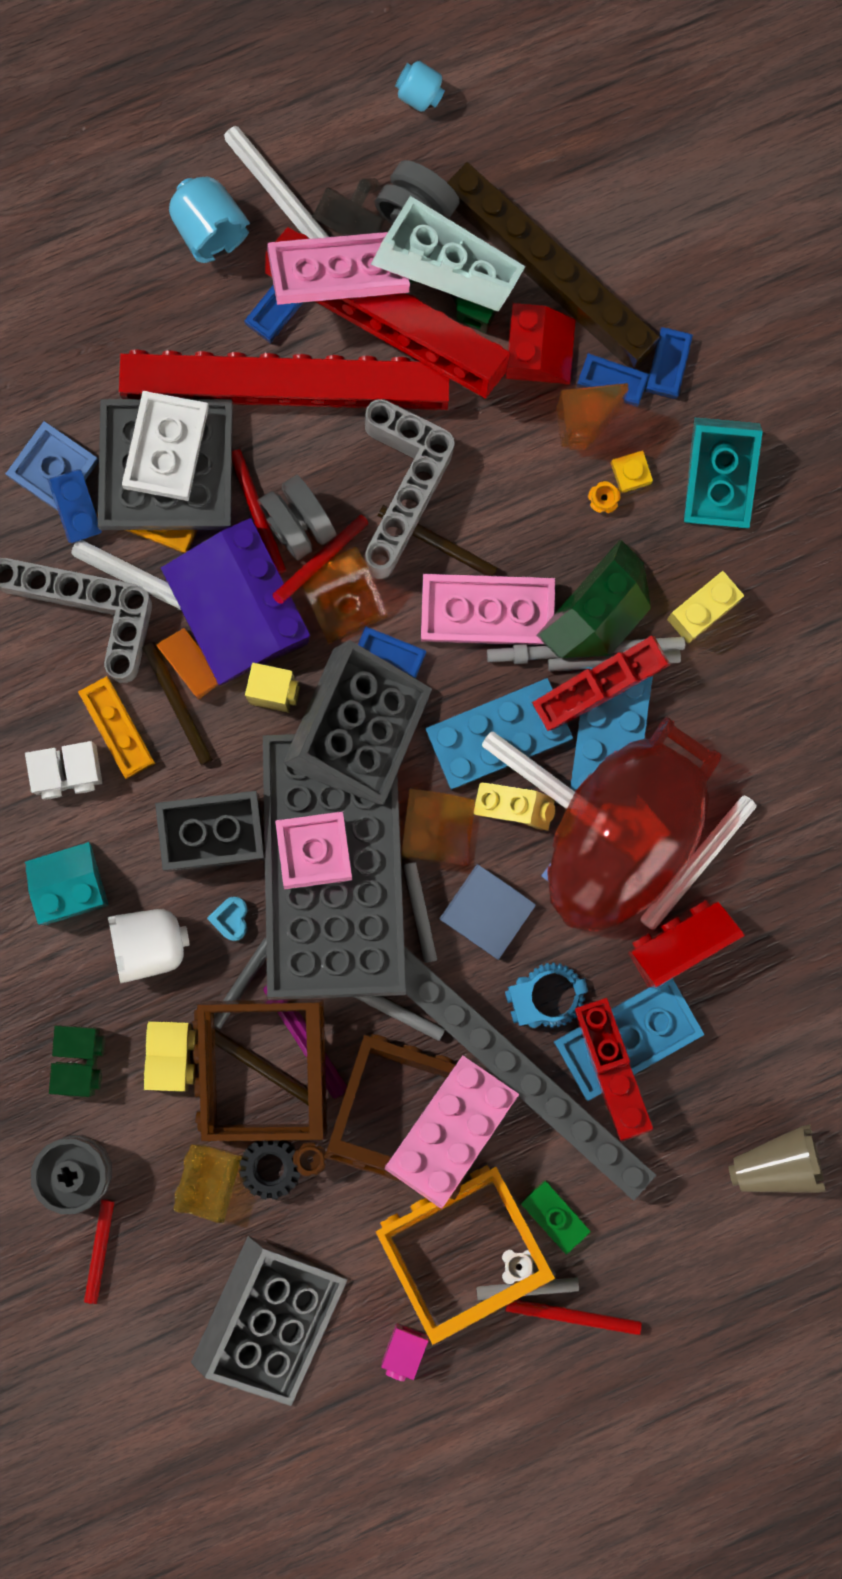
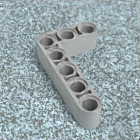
[364,399,454,579]
[0,558,152,683]

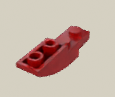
[575,998,653,1142]

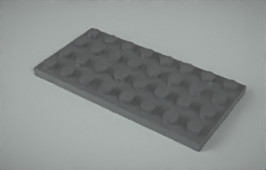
[263,734,406,1000]

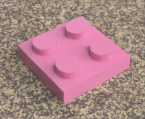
[275,812,352,889]

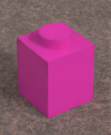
[381,1323,428,1381]

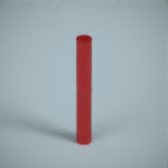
[84,1199,115,1304]

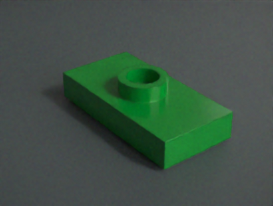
[520,1180,591,1255]

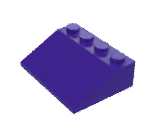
[161,518,310,686]

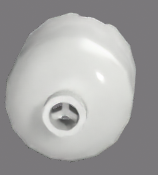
[108,909,190,983]

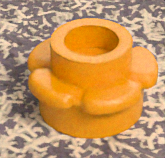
[588,481,621,513]

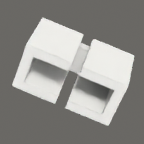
[25,741,103,799]

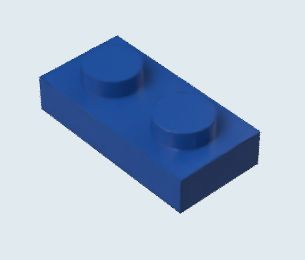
[47,469,102,543]

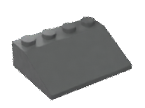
[283,640,432,805]
[191,1236,348,1406]

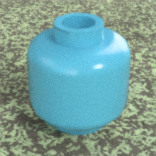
[395,61,445,112]

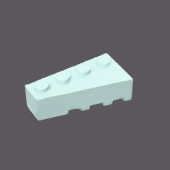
[371,196,525,312]

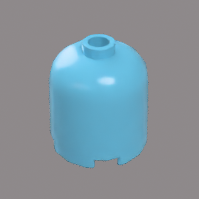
[169,176,250,263]

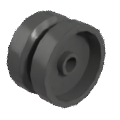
[374,160,459,225]
[257,474,336,561]
[31,1135,112,1214]

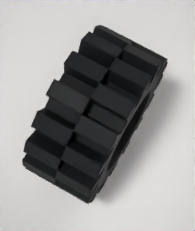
[239,1140,300,1200]

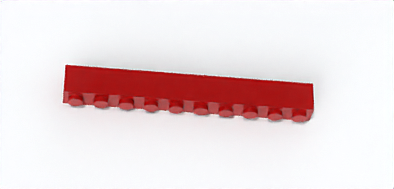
[119,349,449,410]

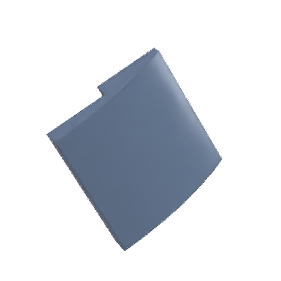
[439,864,536,960]

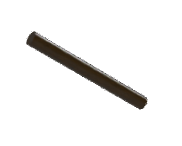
[377,505,498,576]
[142,642,213,766]
[215,1029,309,1106]

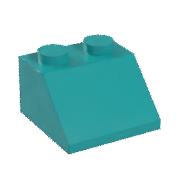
[25,842,109,925]

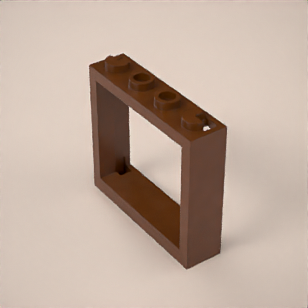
[192,999,328,1141]
[325,1034,484,1200]

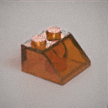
[556,383,629,450]
[302,547,388,644]
[402,789,475,866]

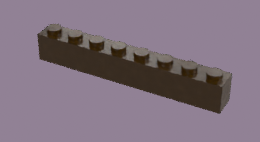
[447,162,659,369]

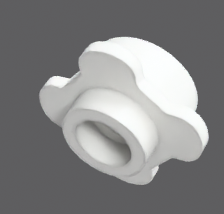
[502,1250,534,1284]

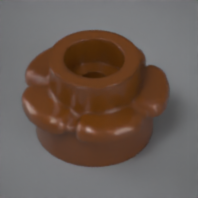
[293,1142,326,1176]

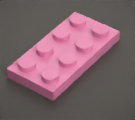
[268,232,410,305]
[421,574,555,645]
[385,1055,519,1209]

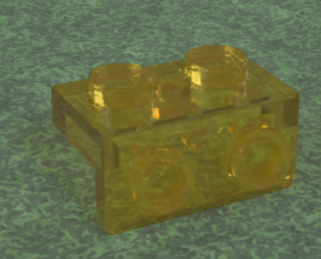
[173,1144,242,1223]

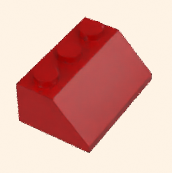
[628,900,744,987]

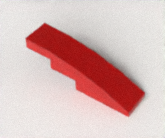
[532,635,671,731]

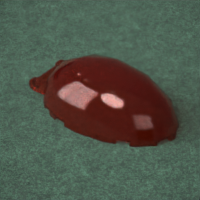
[547,717,722,933]

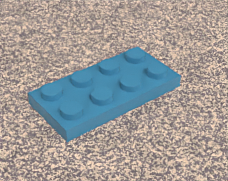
[570,667,653,807]
[425,678,573,790]
[553,978,704,1101]

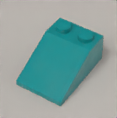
[684,417,763,528]

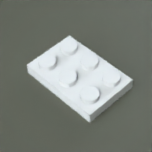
[122,391,209,501]

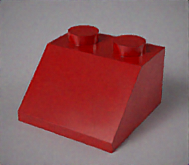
[505,303,576,384]

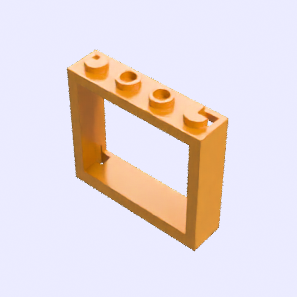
[375,1165,555,1345]

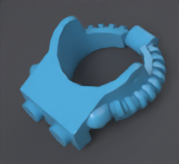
[505,963,589,1028]

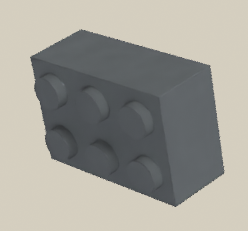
[155,791,265,872]

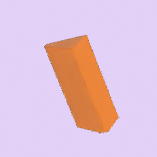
[156,628,218,700]

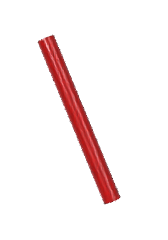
[232,449,287,574]
[273,515,368,604]
[505,1300,642,1335]

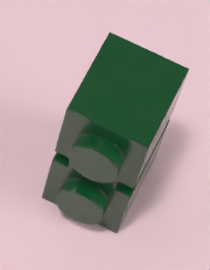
[49,1025,105,1097]

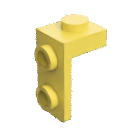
[473,782,555,831]

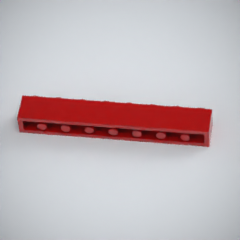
[265,227,510,399]

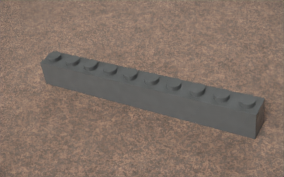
[404,947,656,1201]

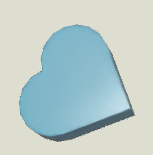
[207,897,248,941]

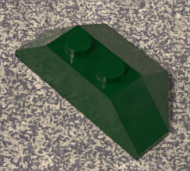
[536,540,651,658]

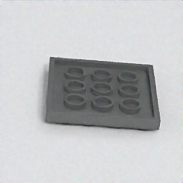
[98,399,233,530]

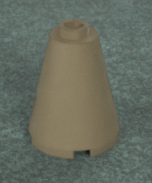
[728,1124,826,1193]

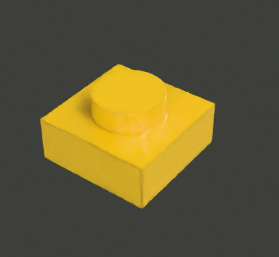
[611,450,653,493]

